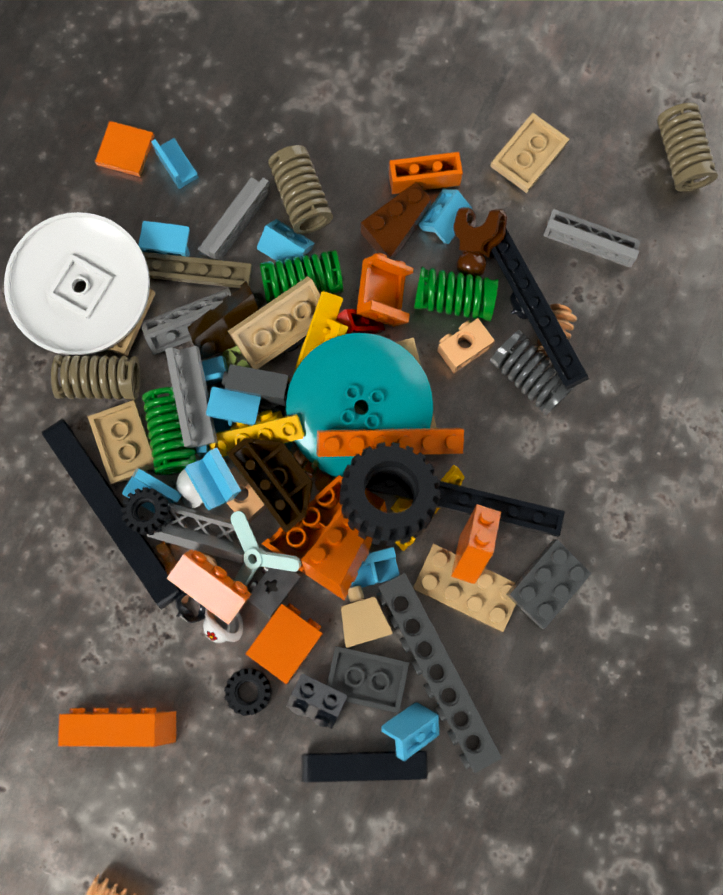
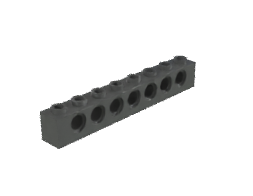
[376,573,502,773]

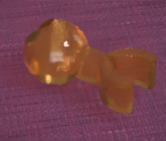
[302,459,333,492]
[155,542,179,576]

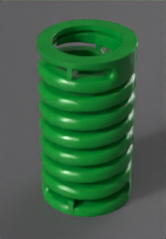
[260,250,344,304]
[414,266,498,322]
[142,387,198,476]

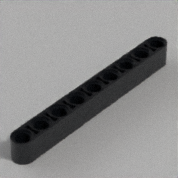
[42,418,181,610]

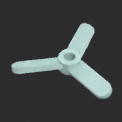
[231,511,301,587]

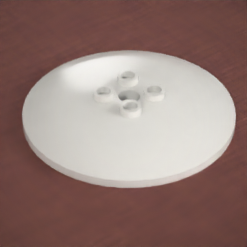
[4,212,150,356]

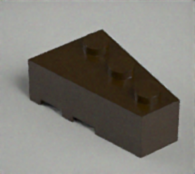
[187,281,259,360]

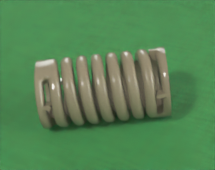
[657,103,718,192]
[268,145,333,234]
[51,355,141,400]

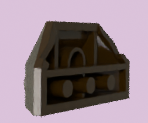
[226,438,313,533]

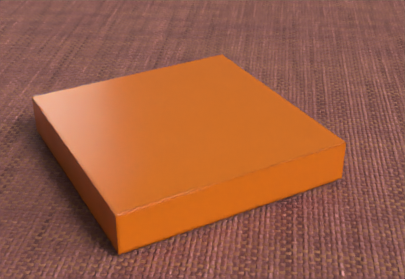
[95,121,154,177]

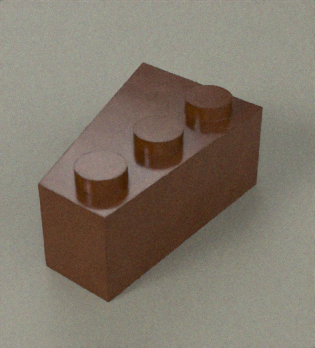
[361,182,431,260]

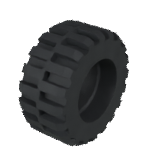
[340,442,440,546]

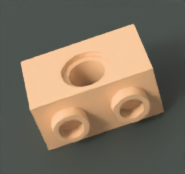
[437,318,495,373]
[227,467,267,523]

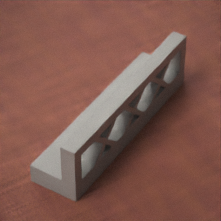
[198,177,271,260]
[543,209,641,268]
[141,288,231,355]
[165,346,218,448]
[147,502,253,563]

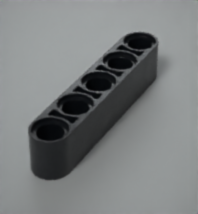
[301,751,428,782]

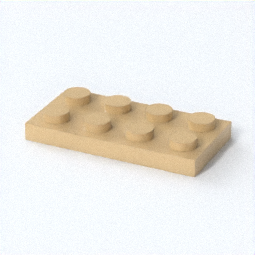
[228,276,320,369]
[413,544,516,632]

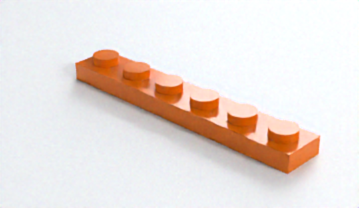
[317,428,464,457]

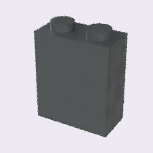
[222,364,290,410]

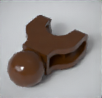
[453,207,507,279]

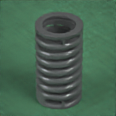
[490,330,574,415]

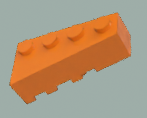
[262,476,342,576]
[301,490,387,601]
[58,708,176,747]

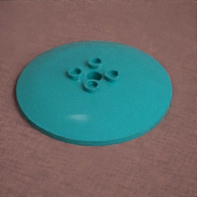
[286,333,433,478]

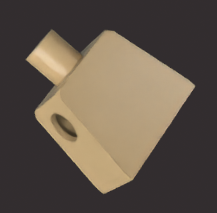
[341,585,392,648]

